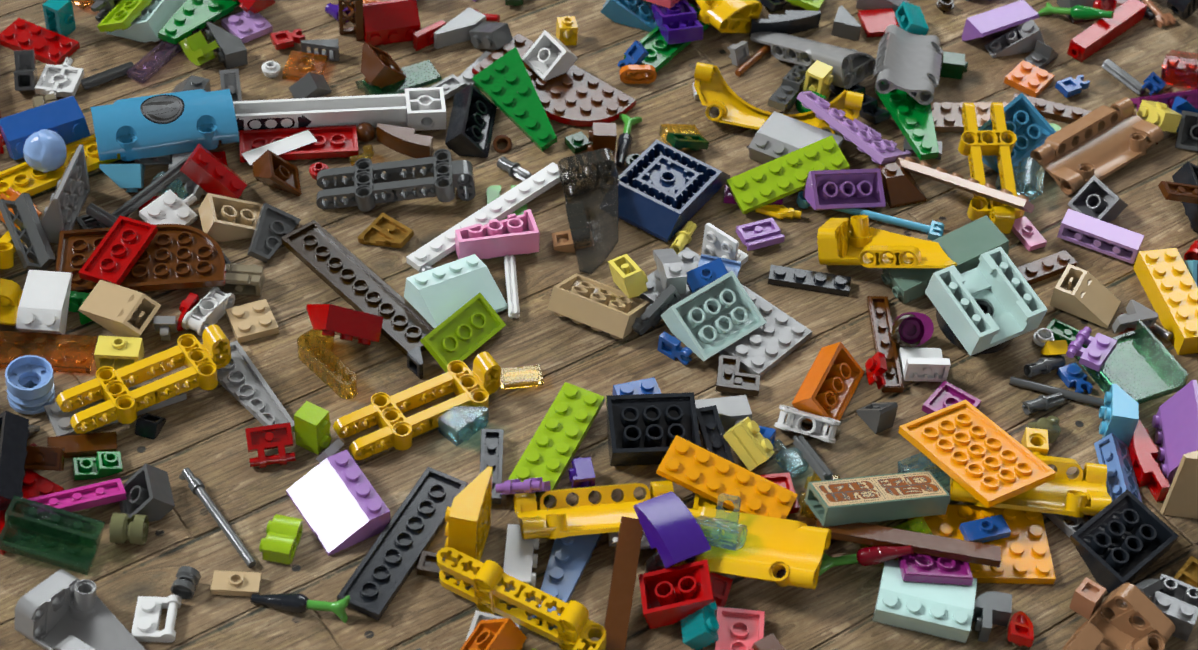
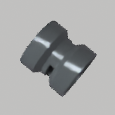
[170,566,201,600]

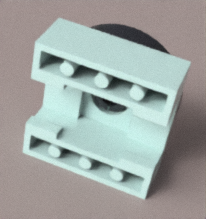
[925,246,1048,356]

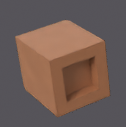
[1069,577,1107,620]

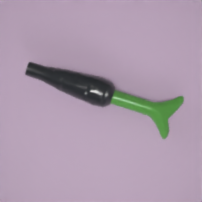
[616,114,642,168]
[251,593,350,623]

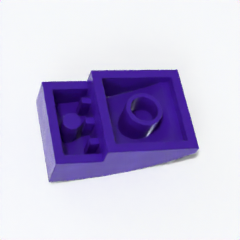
[651,0,703,45]
[633,491,711,568]

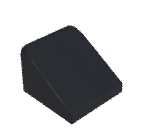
[407,346,423,379]
[135,413,166,440]

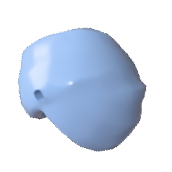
[23,129,67,173]

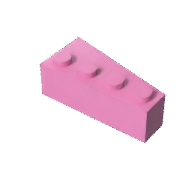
[455,209,539,259]

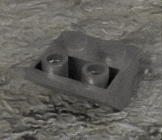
[1151,574,1198,642]

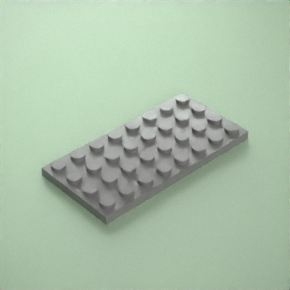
[638,247,812,378]

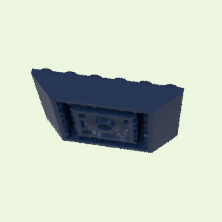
[601,139,730,242]

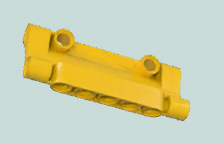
[950,455,1112,518]
[514,480,674,540]
[655,507,831,590]

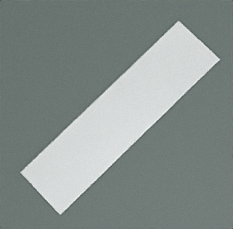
[242,130,317,165]

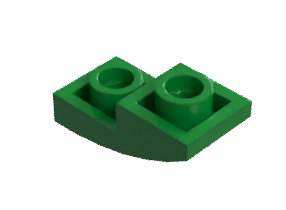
[72,451,123,481]

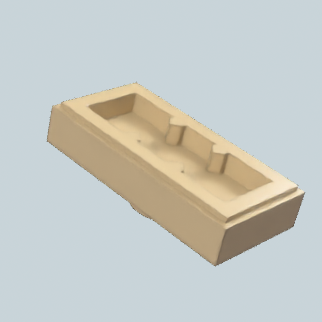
[210,570,262,597]

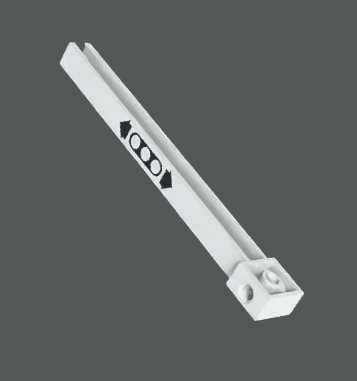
[233,87,446,132]

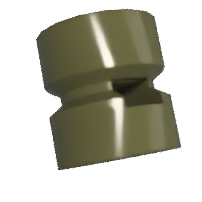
[109,513,149,545]

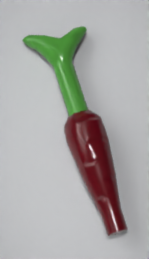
[819,545,914,576]

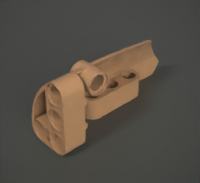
[1061,583,1175,650]

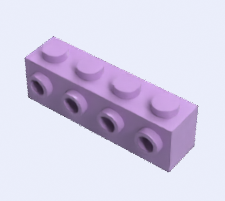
[1057,209,1144,264]

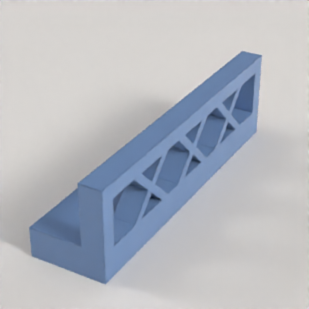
[1094,433,1142,502]

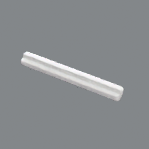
[504,255,520,319]

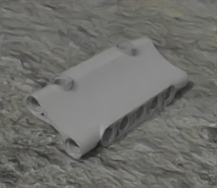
[873,25,943,105]

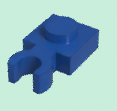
[618,40,649,68]
[1142,72,1167,96]
[1055,75,1090,98]
[658,331,693,365]
[1057,362,1093,394]

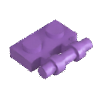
[1066,327,1117,372]
[495,477,551,495]

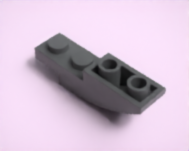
[767,65,808,112]

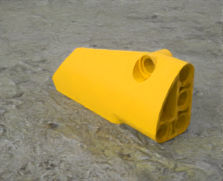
[817,215,957,268]

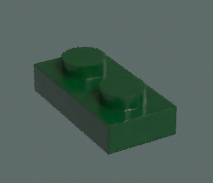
[666,132,709,151]

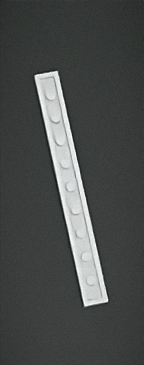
[406,163,567,272]

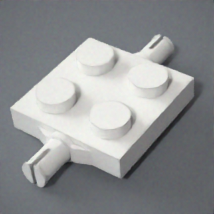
[35,57,84,98]
[139,189,198,226]

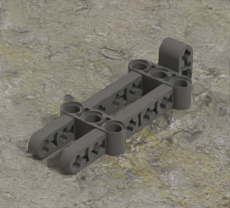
[316,149,476,212]

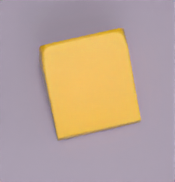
[1041,340,1068,355]

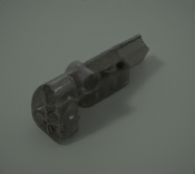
[558,148,619,274]

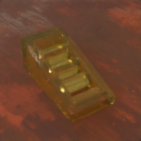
[659,124,701,146]

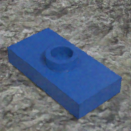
[686,258,728,294]
[959,514,1011,543]

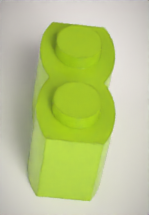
[259,514,303,565]

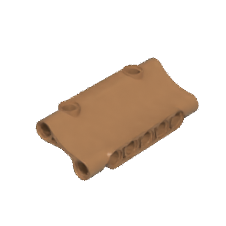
[1030,97,1164,195]

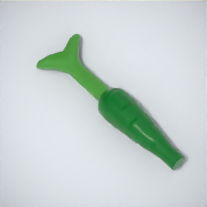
[1038,2,1114,20]

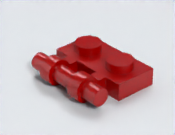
[245,422,296,468]

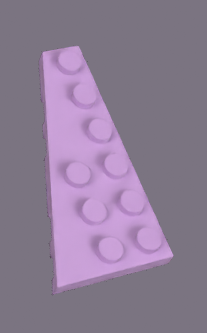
[797,91,912,164]

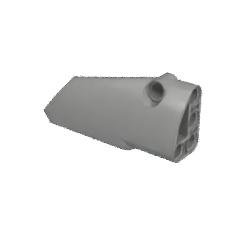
[751,32,876,89]
[14,569,146,650]

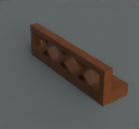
[338,0,364,41]

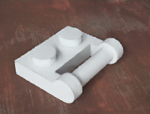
[131,595,182,643]

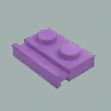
[736,218,785,251]

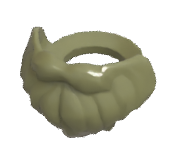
[1027,415,1061,444]

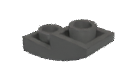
[1135,579,1163,598]

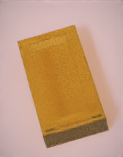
[500,365,543,390]

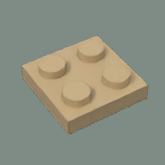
[225,299,279,343]

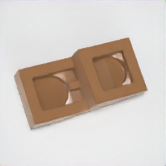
[552,230,596,253]

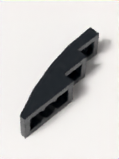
[749,10,821,37]
[830,84,890,124]

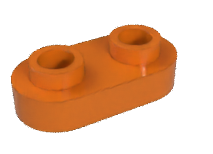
[619,65,657,84]

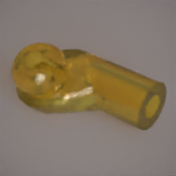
[349,145,375,166]

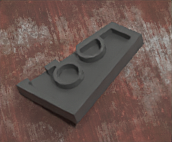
[247,203,301,263]

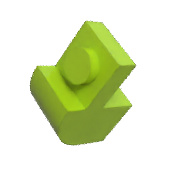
[178,31,219,66]

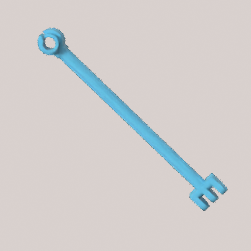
[796,191,945,240]

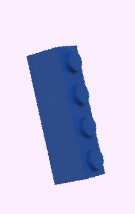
[0,96,91,160]

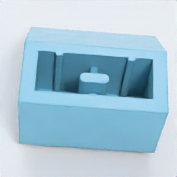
[1099,383,1139,447]

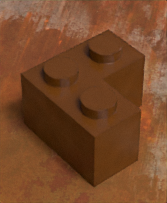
[587,122,617,178]

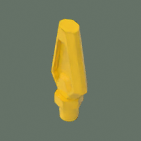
[755,205,802,219]

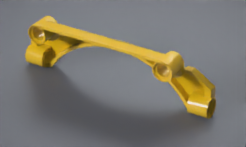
[694,62,864,134]

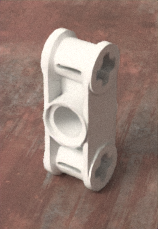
[182,287,235,336]
[774,405,841,443]

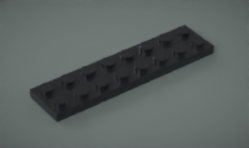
[337,467,468,620]

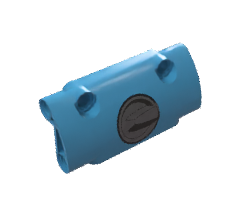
[91,89,240,161]

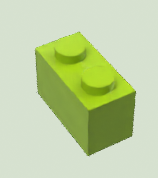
[294,401,332,455]

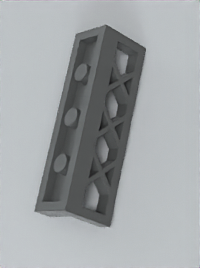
[0,193,56,271]

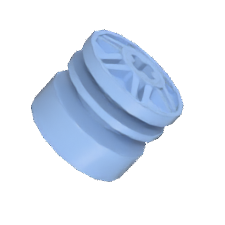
[5,355,55,415]

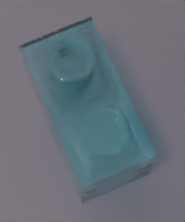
[438,406,489,446]

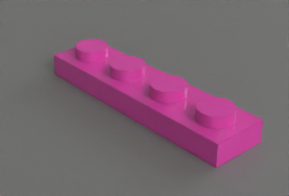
[27,478,126,521]

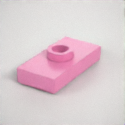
[1011,216,1047,251]

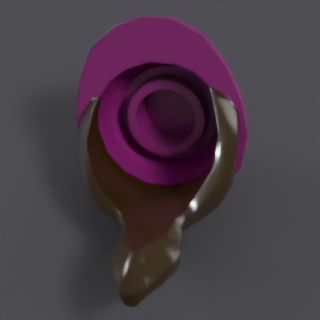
[890,312,934,348]

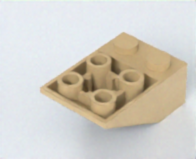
[1050,264,1121,328]
[78,279,161,338]

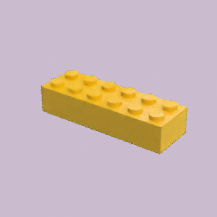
[1133,248,1198,355]

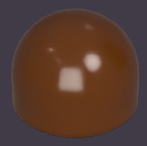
[356,122,375,142]
[493,135,512,154]

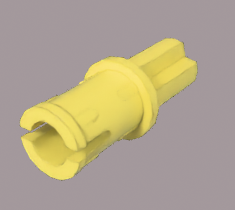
[670,221,697,253]

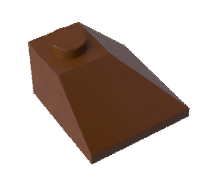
[361,42,407,88]
[252,150,302,196]
[878,162,926,208]

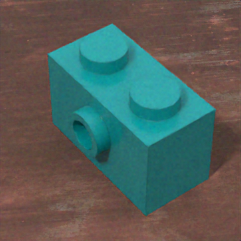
[42,0,76,37]

